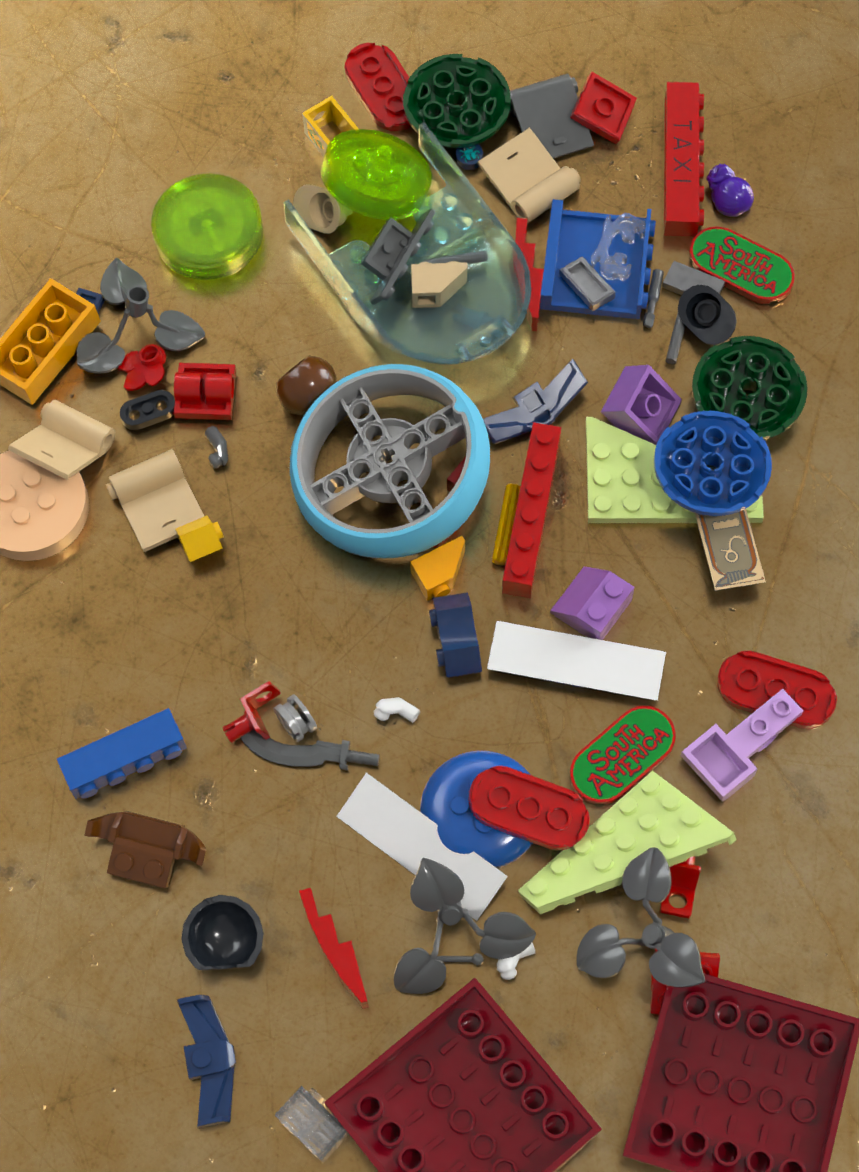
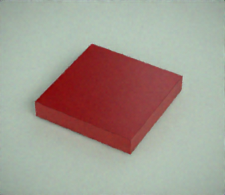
[570,72,637,144]

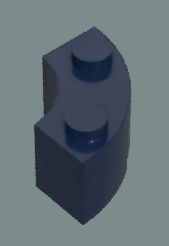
[429,592,482,677]

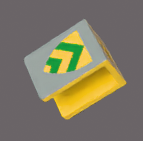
[302,96,360,165]

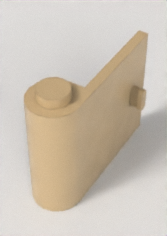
[477,127,581,223]
[8,400,116,480]
[105,449,204,552]

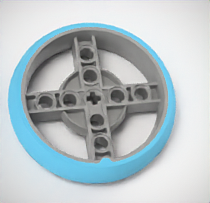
[290,364,490,558]

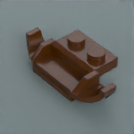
[84,811,206,888]

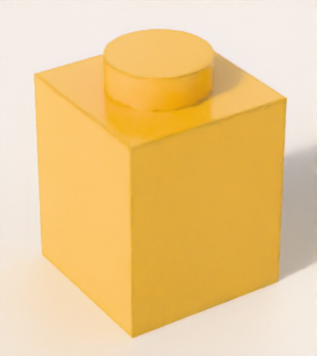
[175,515,224,562]

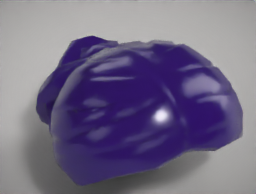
[706,164,754,217]

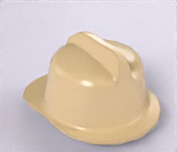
[293,184,353,234]

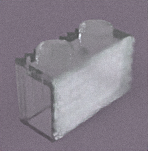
[275,1086,349,1163]

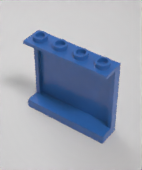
[540,199,656,319]

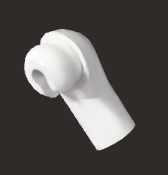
[374,697,420,723]
[497,943,535,980]

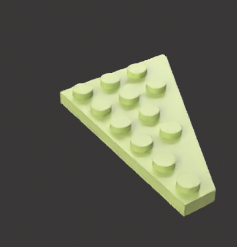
[585,417,764,523]
[518,770,736,914]

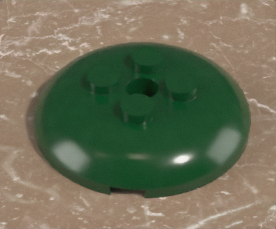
[403,54,511,148]
[692,336,808,439]

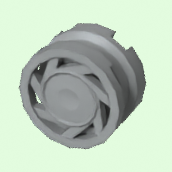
[273,694,317,742]

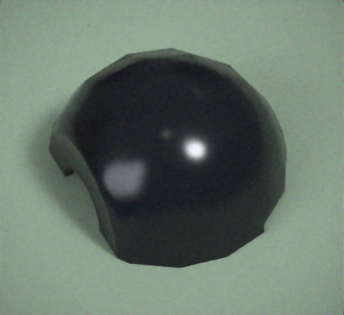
[181,895,264,970]

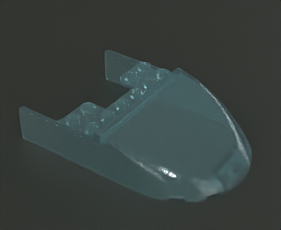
[283,122,531,364]

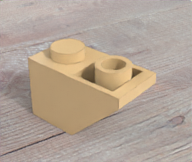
[411,261,468,308]

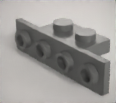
[361,208,436,305]

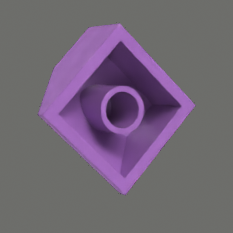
[601,365,682,445]
[550,567,634,640]

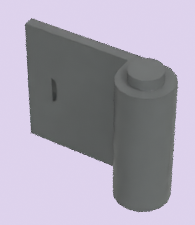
[510,73,594,159]

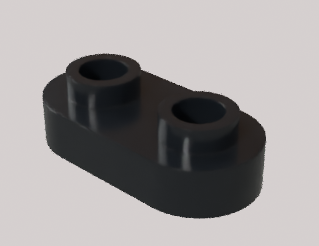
[120,390,175,430]

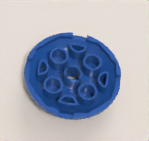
[654,411,772,516]
[420,750,533,868]

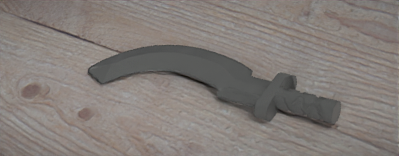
[241,729,380,771]

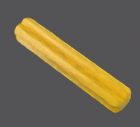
[492,483,521,566]

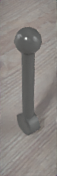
[435,953,484,966]

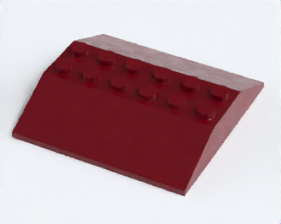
[622,974,859,1172]
[324,978,602,1172]

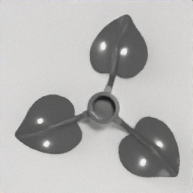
[77,258,205,373]
[576,847,705,987]
[394,858,536,994]

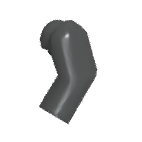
[205,426,228,469]

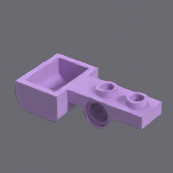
[681,689,803,801]

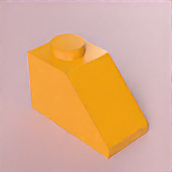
[410,536,465,601]

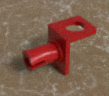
[222,681,281,743]
[660,856,701,919]

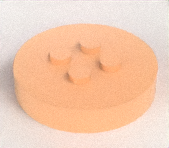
[0,450,89,561]

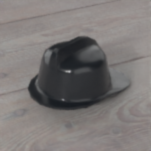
[678,285,737,345]

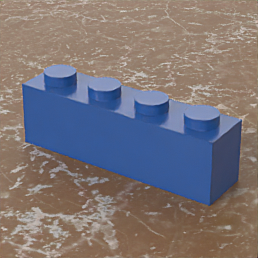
[57,708,187,799]

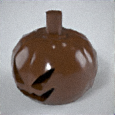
[276,355,337,415]

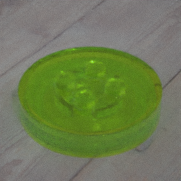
[320,129,432,220]
[151,173,263,280]

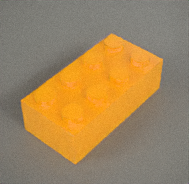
[0,278,101,405]

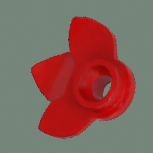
[117,344,166,391]

